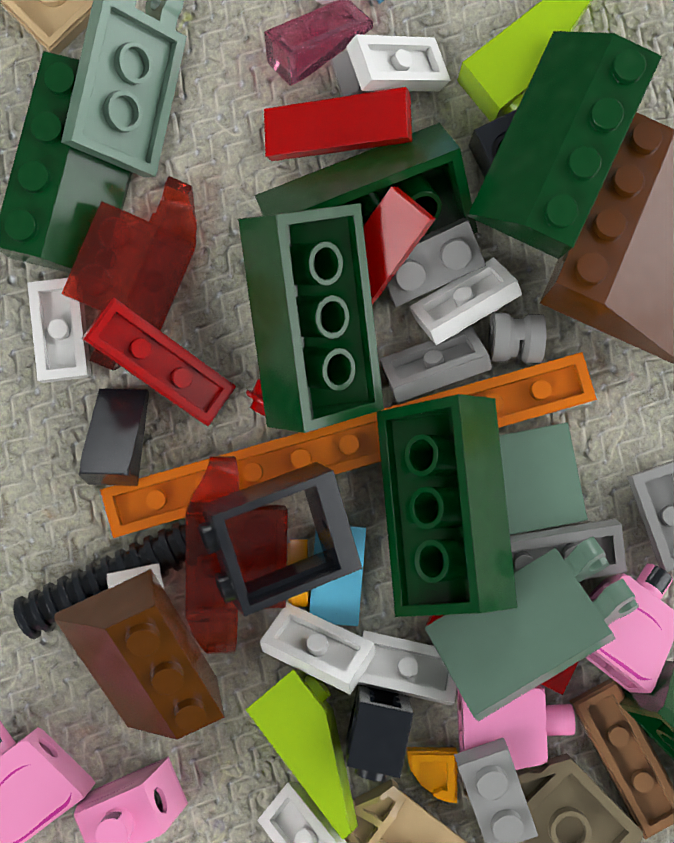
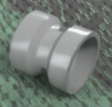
[488,312,546,364]

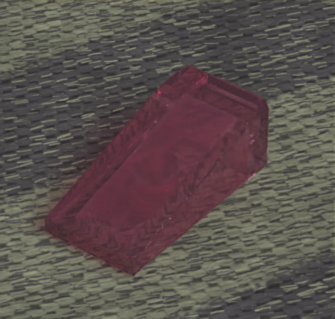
[264,0,373,86]

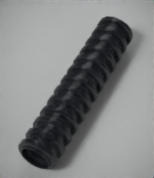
[13,515,210,639]

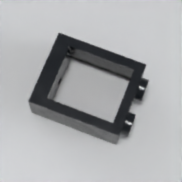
[198,462,362,617]

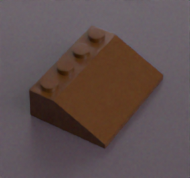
[540,112,674,364]

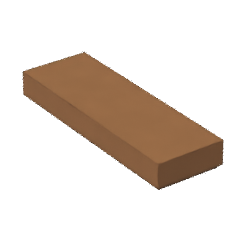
[569,678,674,840]

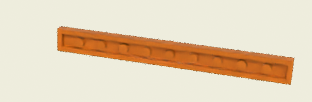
[100,352,597,538]

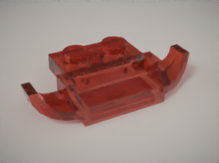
[61,176,197,370]
[184,456,288,654]

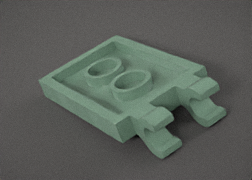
[61,0,187,178]
[499,422,588,535]
[424,537,639,722]

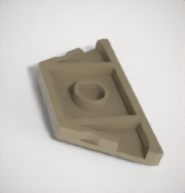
[463,753,644,843]

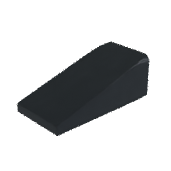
[79,388,149,486]

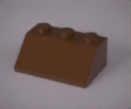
[54,569,225,740]

